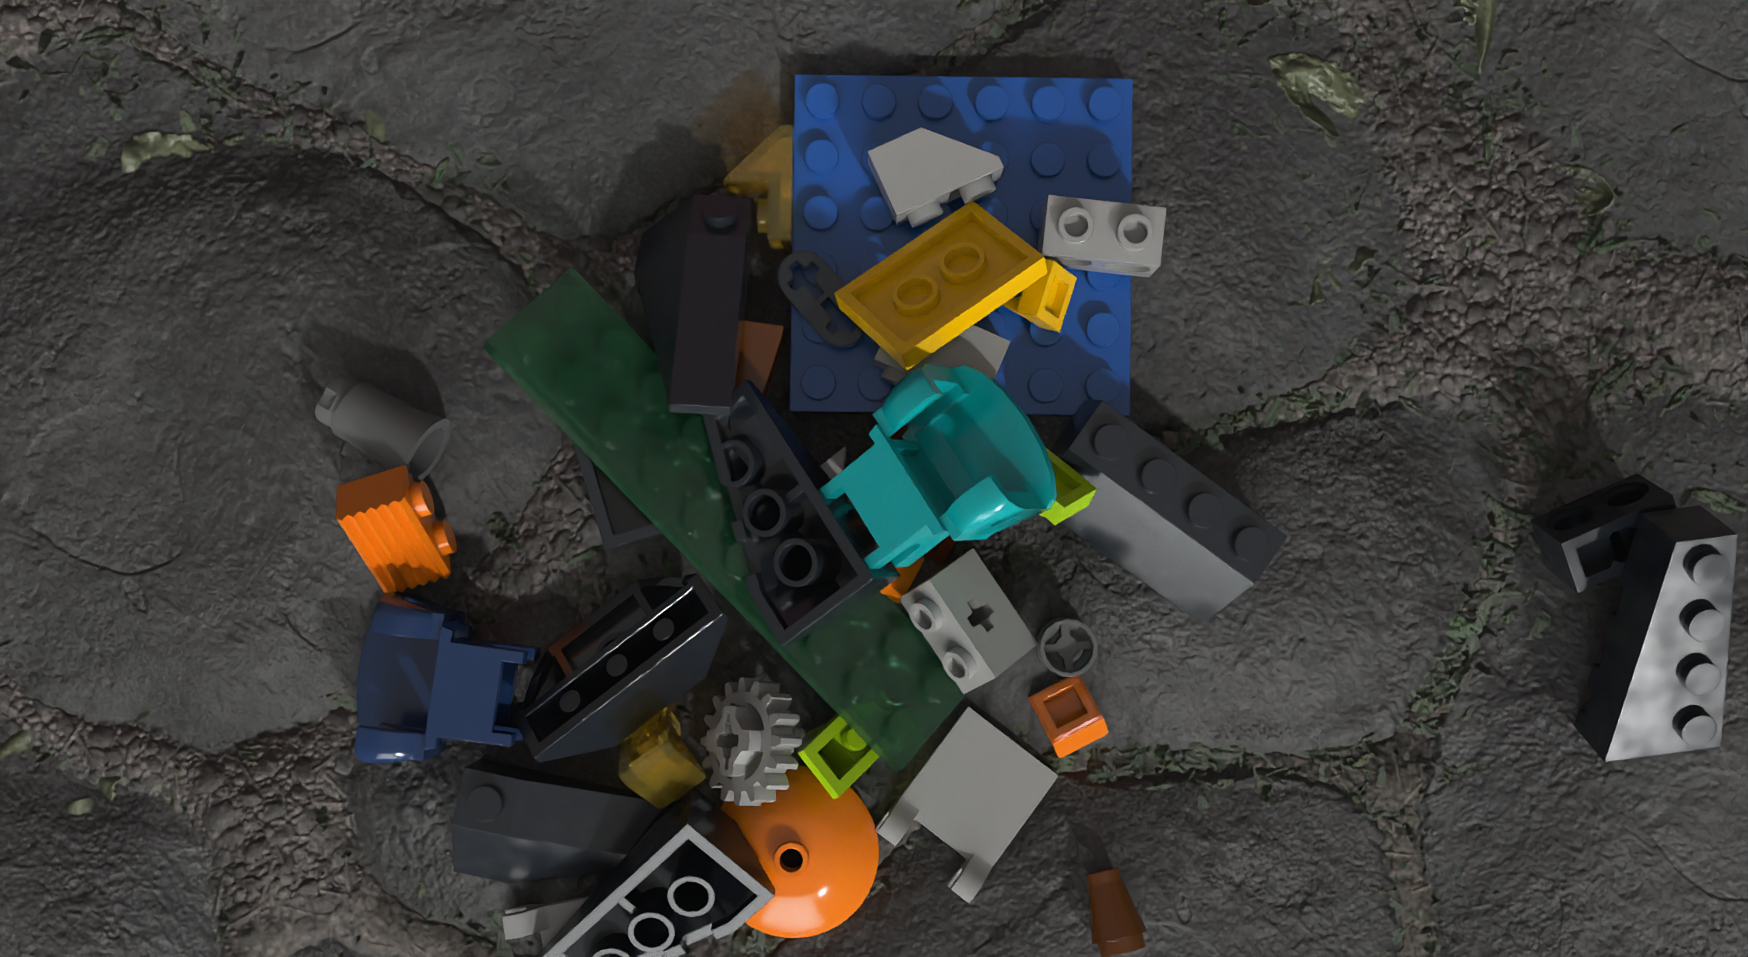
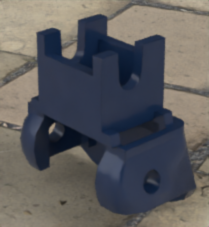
[355,591,541,763]

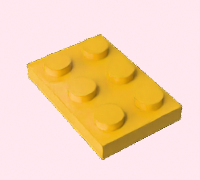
[834,201,1047,370]

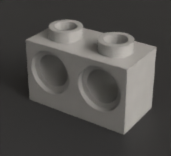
[1037,195,1166,278]

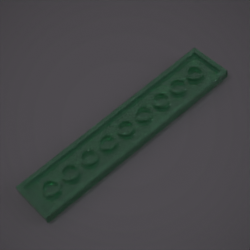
[483,267,968,771]

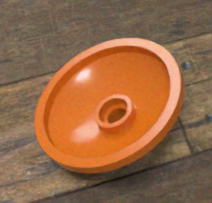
[720,765,879,938]

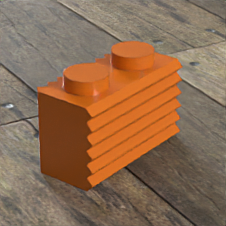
[336,465,457,593]

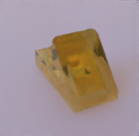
[723,125,794,249]
[619,706,706,809]

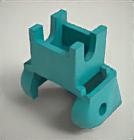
[821,363,1057,569]

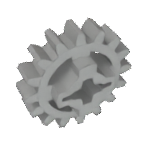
[701,677,802,806]

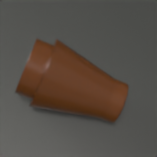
[1085,867,1147,957]

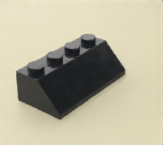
[1050,400,1288,624]

